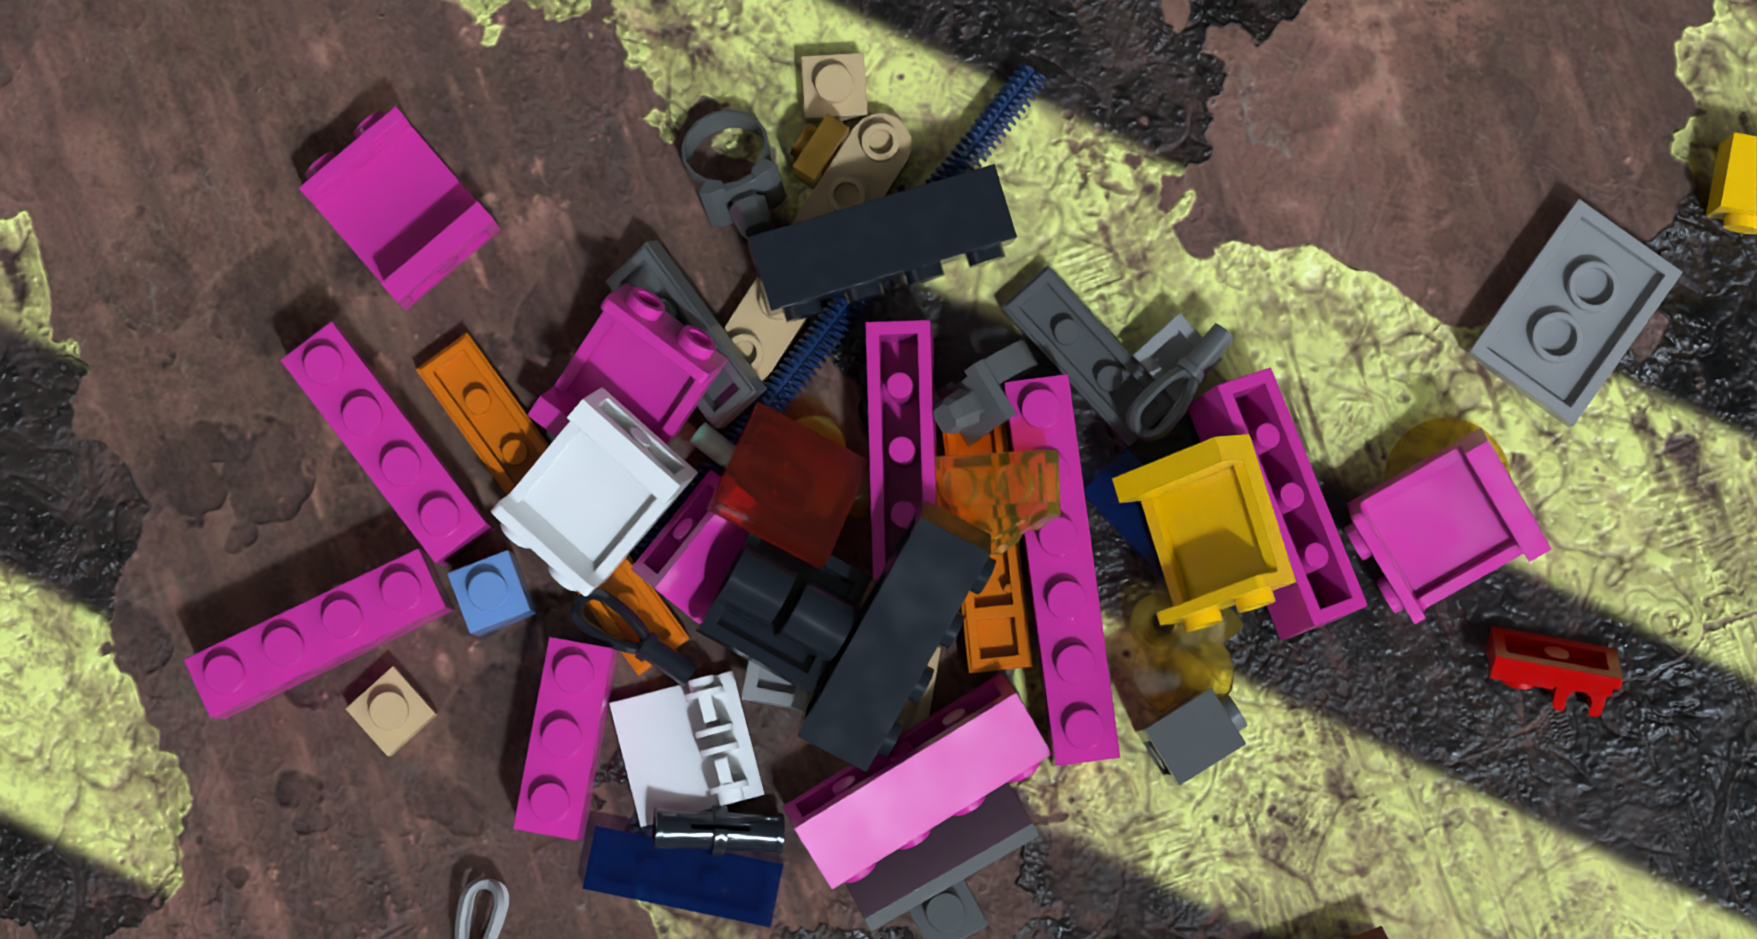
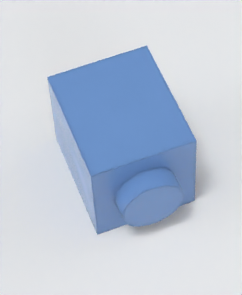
[447,550,538,637]

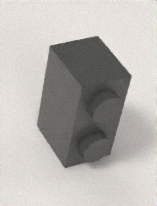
[1135,688,1247,786]

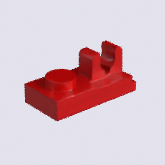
[1486,626,1623,717]

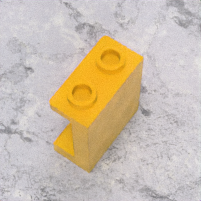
[1112,434,1296,632]

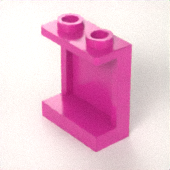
[528,283,729,446]
[1344,427,1552,624]

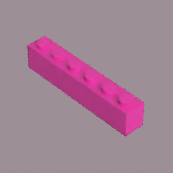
[1002,374,1120,766]

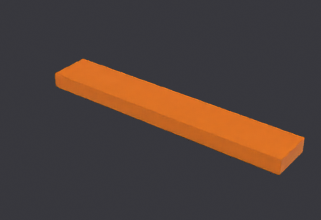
[416,333,691,676]

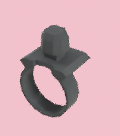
[681,109,787,240]
[933,340,1039,447]

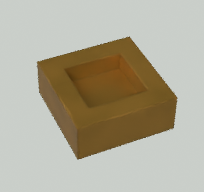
[790,113,849,189]

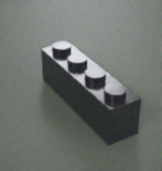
[747,164,1017,323]
[798,499,996,772]

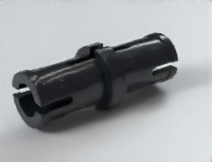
[652,805,785,857]

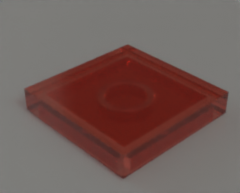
[706,402,870,569]

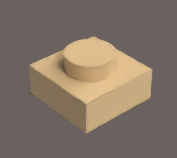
[801,53,868,123]
[346,666,438,757]

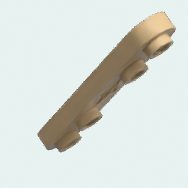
[724,113,912,383]

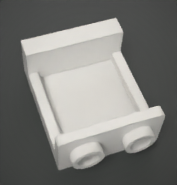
[491,387,698,596]

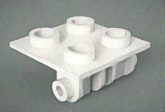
[609,671,765,827]

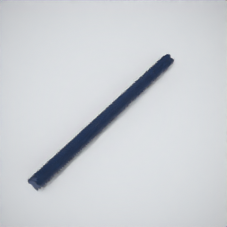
[631,64,1048,559]

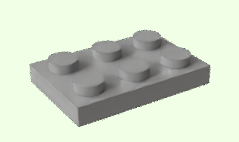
[1466,199,1683,428]

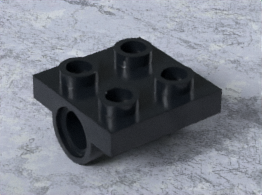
[696,515,872,693]

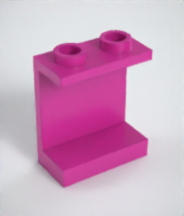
[299,106,501,311]

